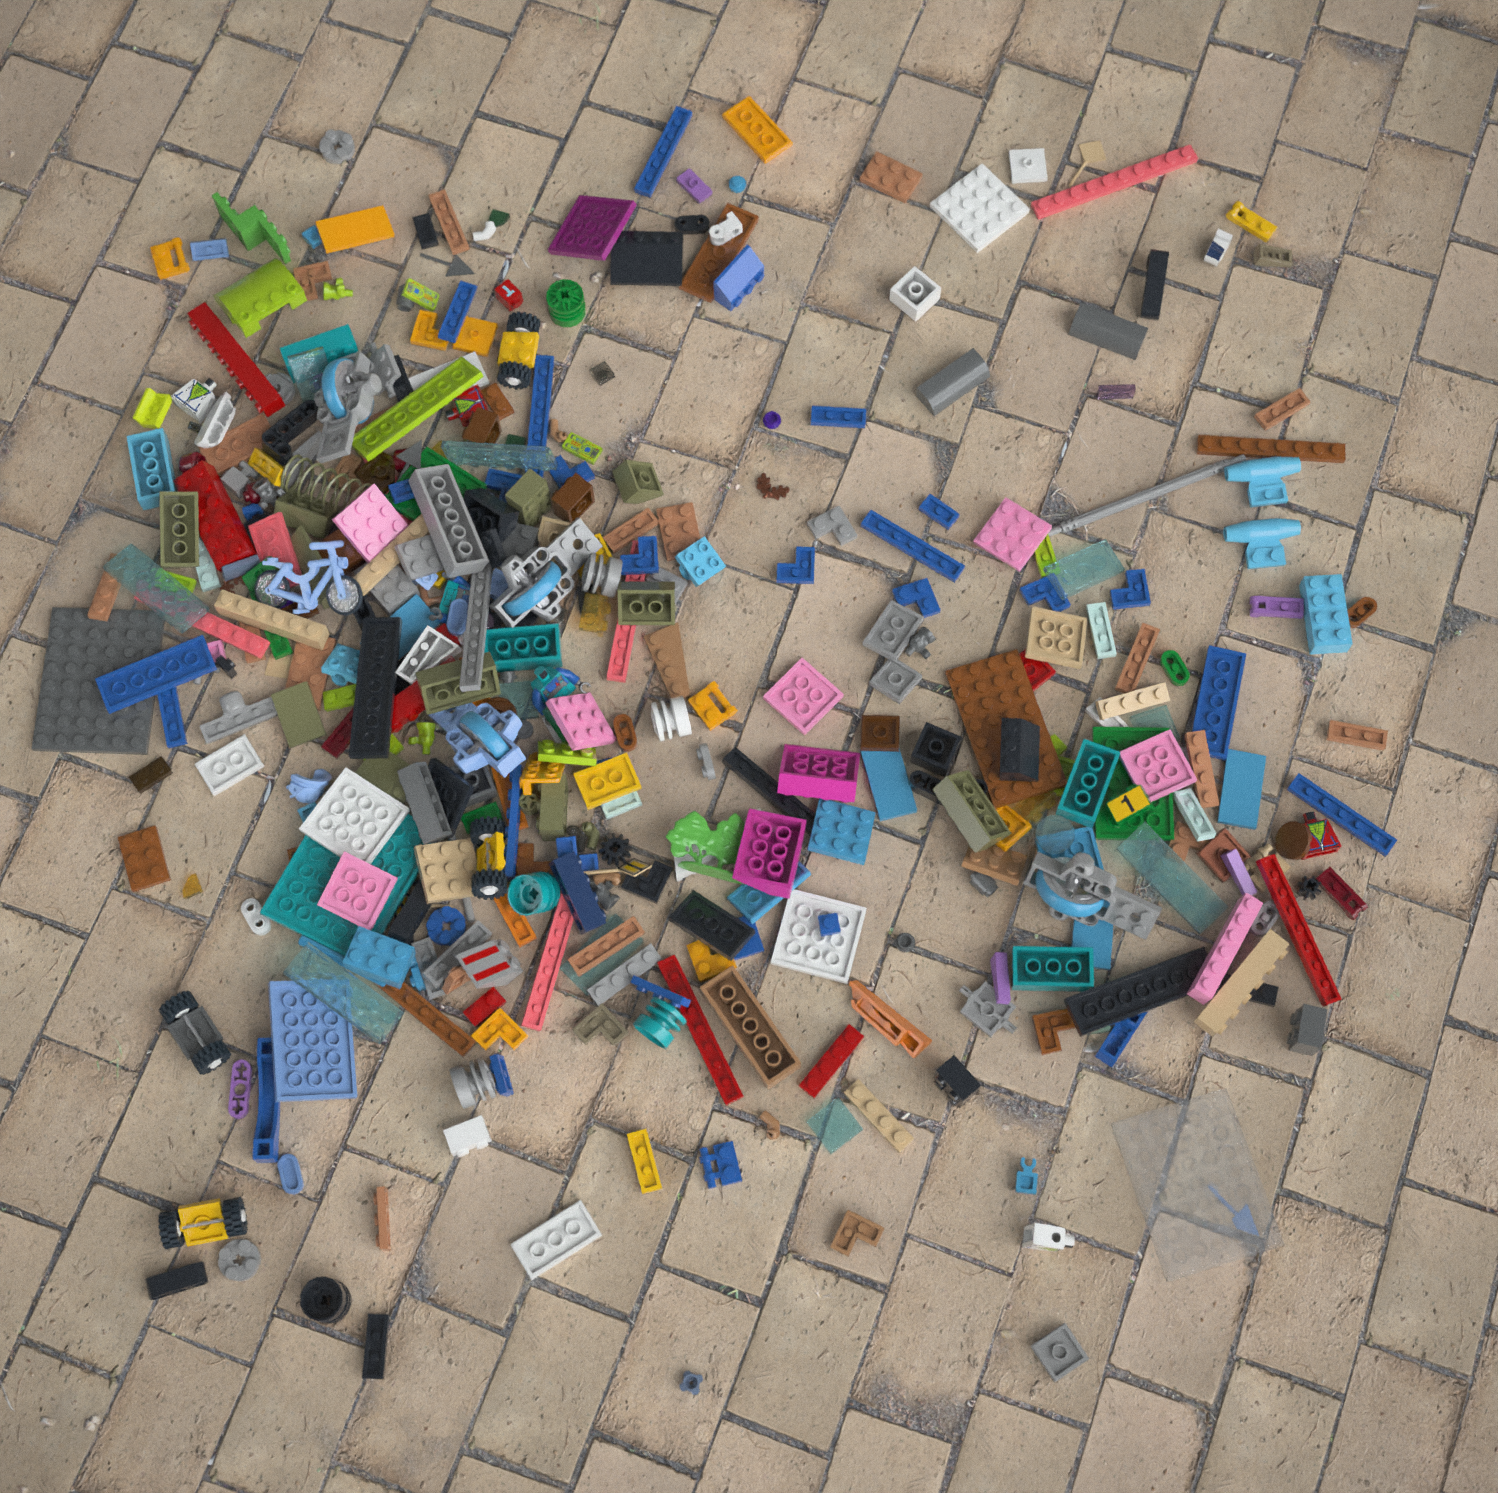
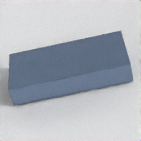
[222,555,260,581]

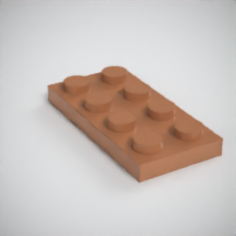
[198,413,272,476]
[285,637,337,711]

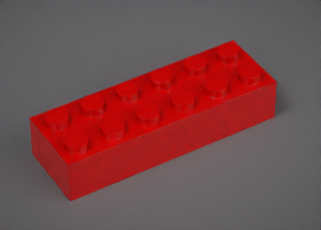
[173,460,257,572]

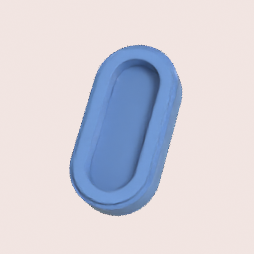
[447,599,468,636]
[277,1154,304,1195]

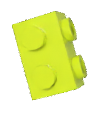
[133,388,173,429]

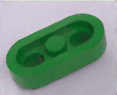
[1160,650,1190,686]

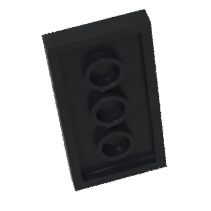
[669,890,755,961]

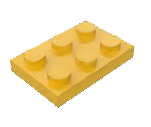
[573,753,642,810]

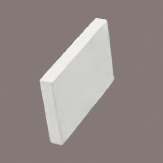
[195,734,265,796]

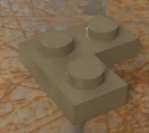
[572,1003,629,1047]

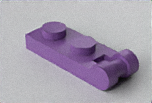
[1249,596,1304,619]

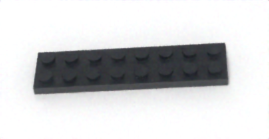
[349,617,402,759]
[1063,947,1208,1037]

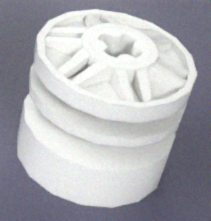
[650,696,692,742]

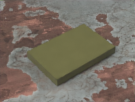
[271,681,327,748]

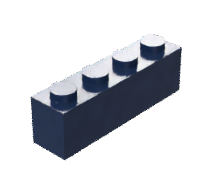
[549,852,606,935]

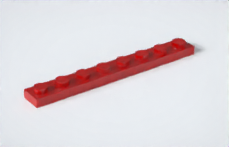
[1255,854,1342,1007]
[657,954,744,1106]

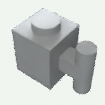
[220,461,260,499]

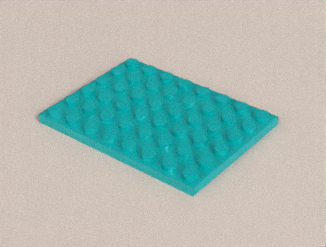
[259,814,436,956]

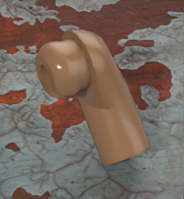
[759,1110,780,1140]

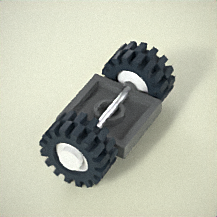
[159,990,231,1075]

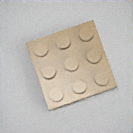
[1025,606,1087,669]
[414,838,477,904]

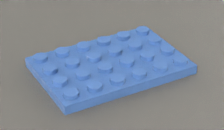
[268,979,357,1102]

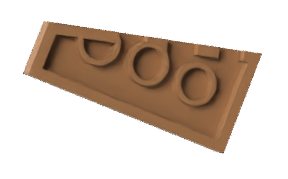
[644,622,690,699]

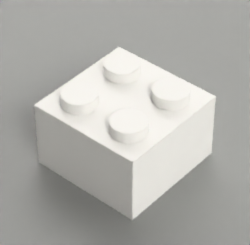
[889,266,941,322]

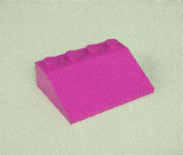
[777,744,860,803]
[732,809,806,899]

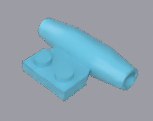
[1224,456,1301,508]
[1223,518,1301,570]

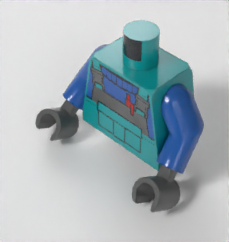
[429,572,471,624]
[531,666,591,726]

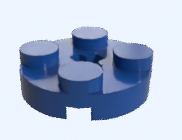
[426,906,466,946]

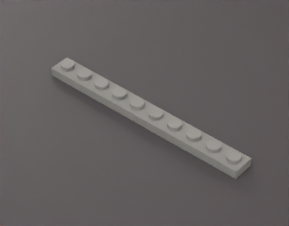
[459,551,493,692]

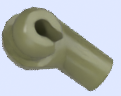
[581,821,600,850]

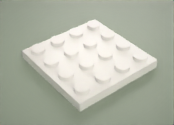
[930,163,1030,253]
[299,767,410,864]
[771,889,867,984]

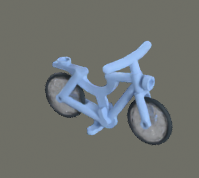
[254,540,363,615]

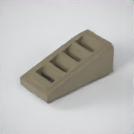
[1253,244,1292,267]

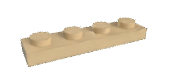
[1095,682,1170,720]
[844,1079,914,1153]

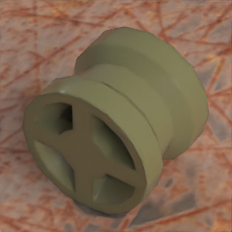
[519,793,538,816]

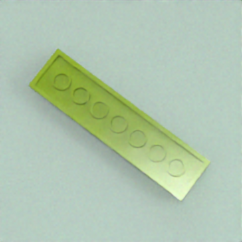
[352,356,484,462]

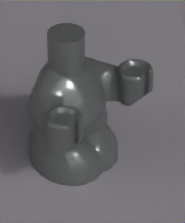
[252,478,285,510]
[904,627,936,659]
[589,881,620,911]

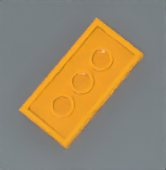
[722,96,792,164]
[315,205,395,254]

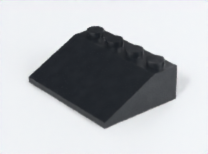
[610,231,684,286]

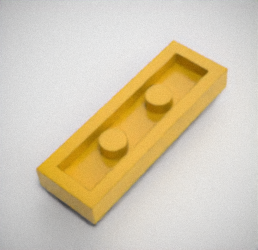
[248,447,287,487]
[627,1129,662,1194]

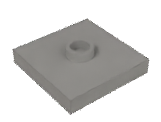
[869,659,922,705]
[1030,1323,1089,1383]

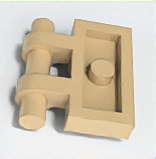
[1244,843,1291,894]

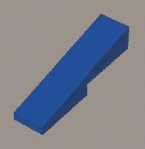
[1095,1012,1147,1068]

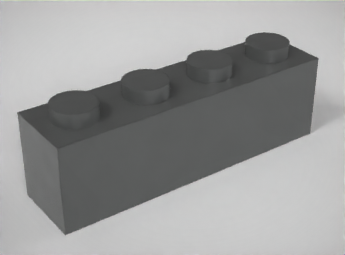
[397,762,452,844]

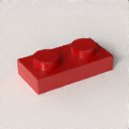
[463,987,507,1028]

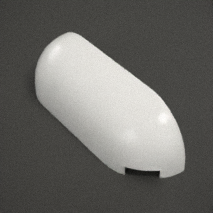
[194,392,236,448]

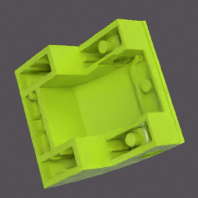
[213,258,307,338]

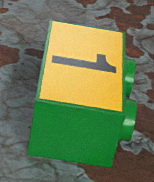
[1106,784,1154,825]

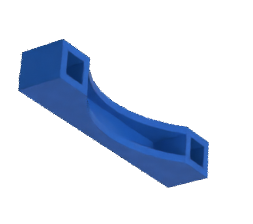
[253,1038,280,1163]

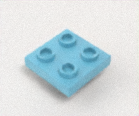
[675,536,726,587]
[322,644,360,686]

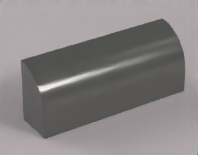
[1068,303,1148,360]
[916,348,990,416]

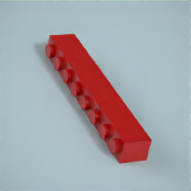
[187,302,285,418]

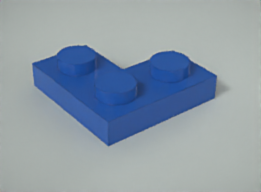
[545,455,595,489]
[485,468,523,503]
[620,536,659,575]
[777,546,815,584]
[1110,569,1151,610]
[1020,573,1071,612]
[892,578,941,618]
[556,836,599,871]

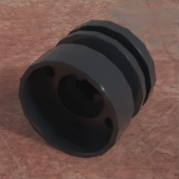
[300,1276,352,1324]

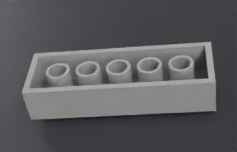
[409,464,489,578]

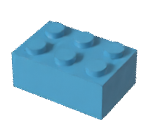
[343,926,416,989]

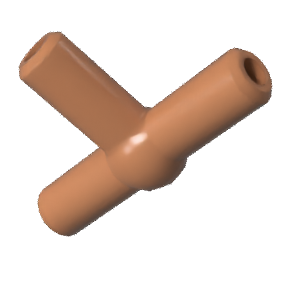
[419,586,443,607]

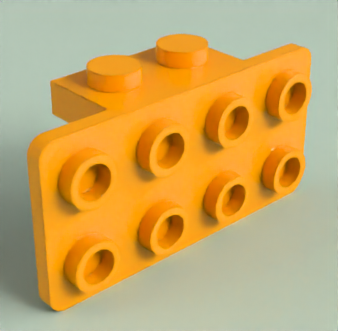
[520,752,566,795]

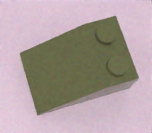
[355,751,409,804]

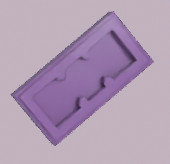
[676,168,712,204]

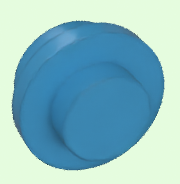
[729,176,746,193]

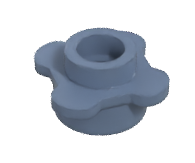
[680,1371,703,1395]

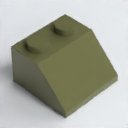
[612,460,664,504]

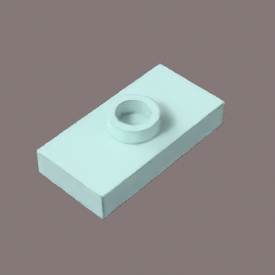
[600,791,642,820]

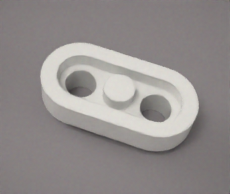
[241,898,271,936]

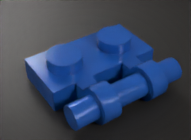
[699,1141,742,1189]

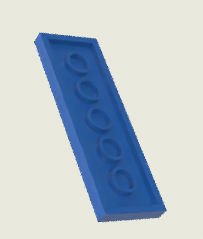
[95,635,217,714]
[1191,645,1247,760]

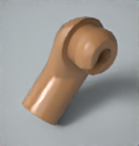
[549,419,567,443]
[592,872,622,886]

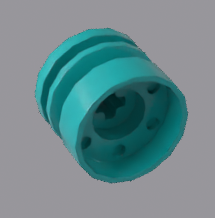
[507,871,560,916]
[633,997,687,1049]

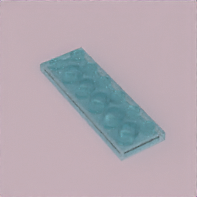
[441,441,558,471]
[103,543,210,634]
[1116,822,1228,934]
[283,942,404,1045]

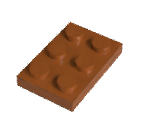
[118,825,171,892]

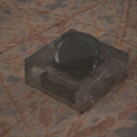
[590,361,615,386]

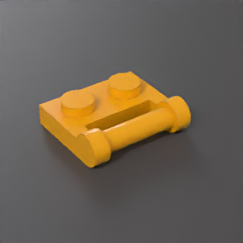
[150,237,190,280]
[688,681,738,731]

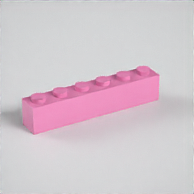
[1187,892,1263,1005]

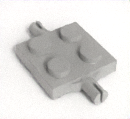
[369,342,401,398]
[959,981,1017,1038]

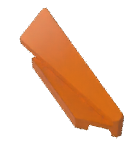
[849,980,932,1058]

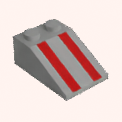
[456,939,523,989]

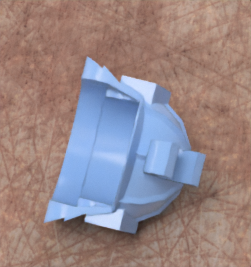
[286,769,332,804]

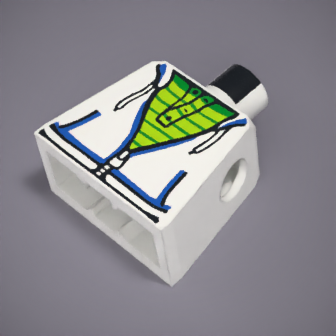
[171,378,217,424]
[1022,1223,1074,1252]

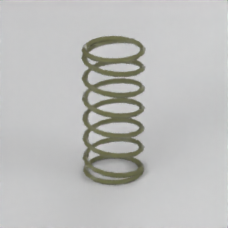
[281,454,371,514]

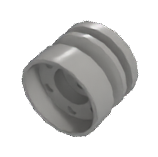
[581,552,622,598]
[449,1057,496,1109]

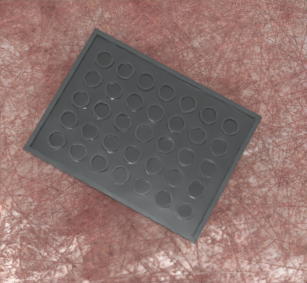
[32,607,166,755]

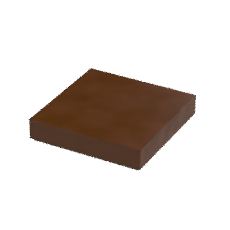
[860,715,900,752]

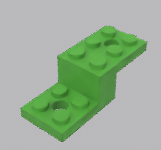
[211,192,291,264]

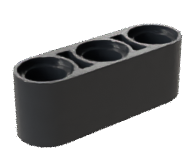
[145,1262,209,1300]

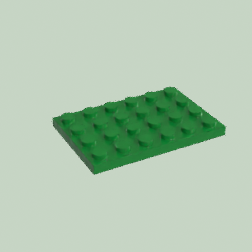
[1092,727,1174,841]

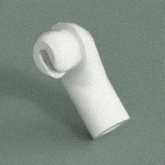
[473,221,496,241]

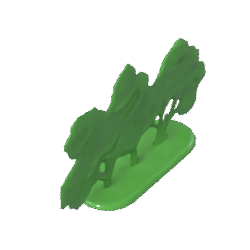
[666,811,746,885]

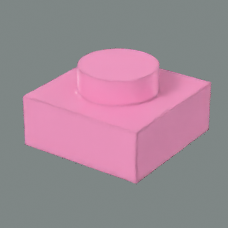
[207,640,226,662]

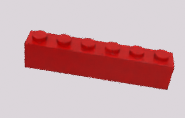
[391,656,455,734]

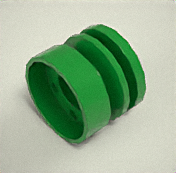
[546,279,586,328]

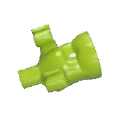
[323,278,353,300]
[408,722,436,755]

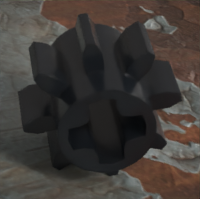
[1296,876,1321,901]

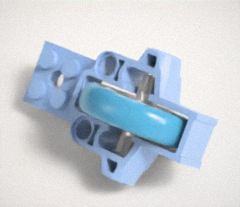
[428,702,526,778]

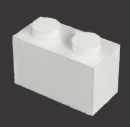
[443,1115,492,1157]

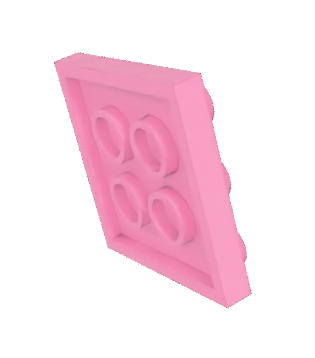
[332,484,408,563]
[974,497,1052,572]
[763,658,844,736]
[546,693,617,751]
[1119,730,1197,801]
[317,851,398,931]

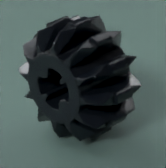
[599,833,632,867]

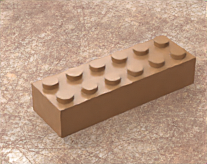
[700,965,801,1090]

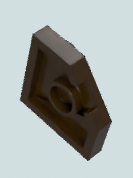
[355,451,395,495]

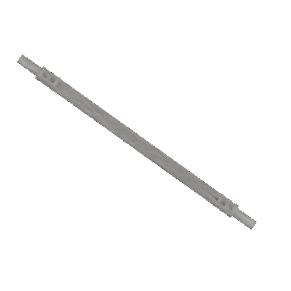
[1048,454,1246,537]

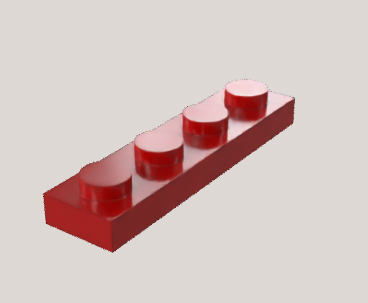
[799,1024,865,1099]

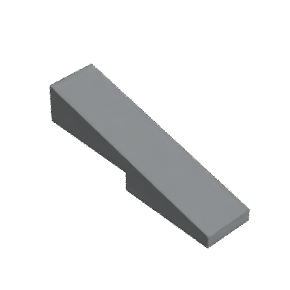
[270,431,322,497]

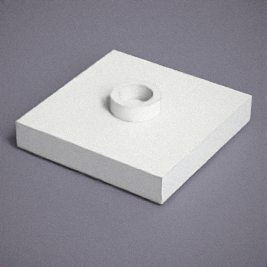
[1009,148,1047,184]

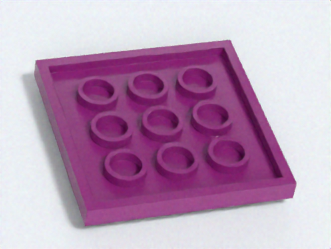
[547,195,637,261]

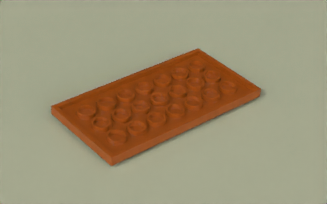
[945,649,1067,809]

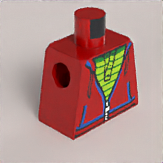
[445,385,488,427]
[1301,811,1342,860]

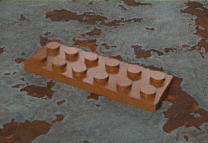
[679,203,759,303]

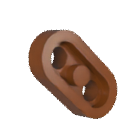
[1347,597,1377,628]
[613,714,637,752]

